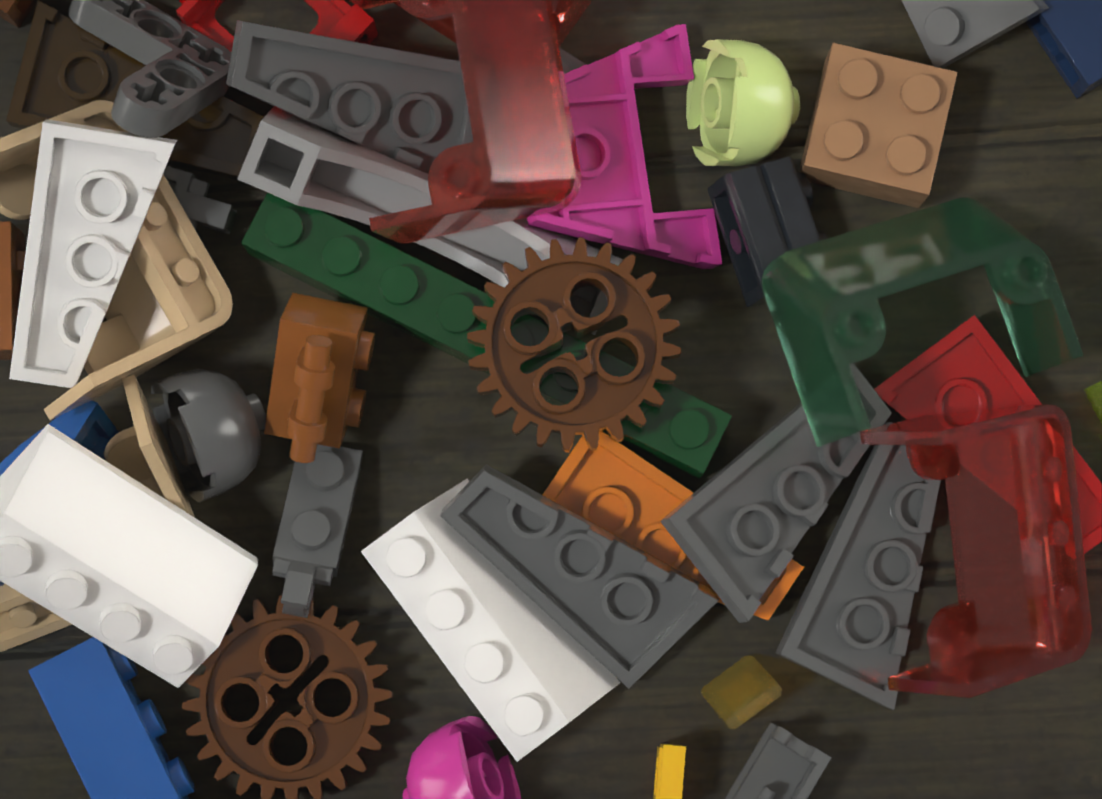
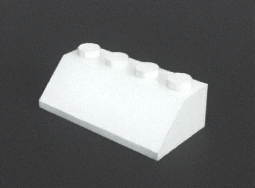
[0,424,258,688]
[361,479,620,762]

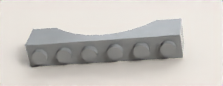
[238,107,623,335]

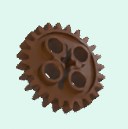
[467,237,681,453]
[182,595,394,799]

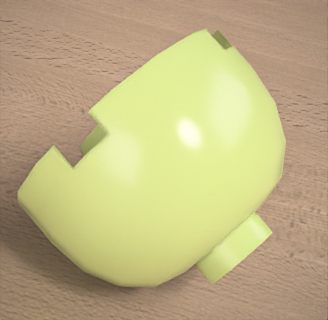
[686,39,800,166]

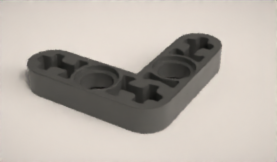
[69,0,232,138]

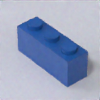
[28,637,195,799]

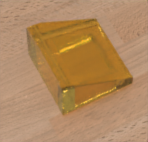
[701,655,782,730]

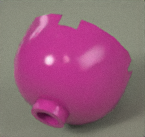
[403,716,521,799]

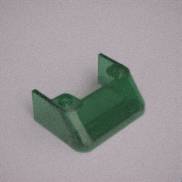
[762,197,1084,447]

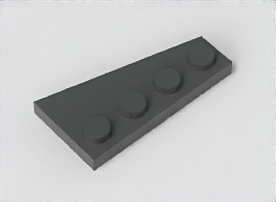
[660,363,892,623]
[775,422,947,710]
[440,464,719,688]

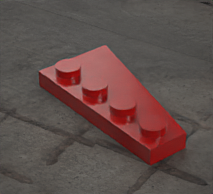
[874,315,1102,559]

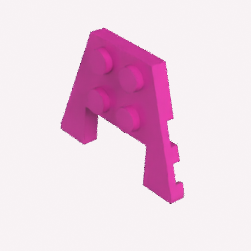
[510,24,722,269]

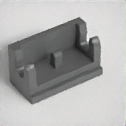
[724,722,832,799]

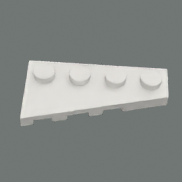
[9,119,177,388]

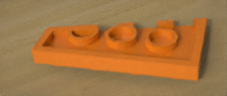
[542,431,804,620]

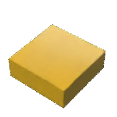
[653,744,686,799]

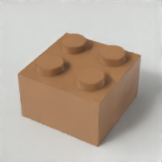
[799,43,958,208]

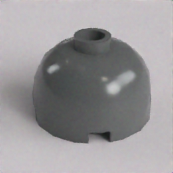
[151,369,266,502]

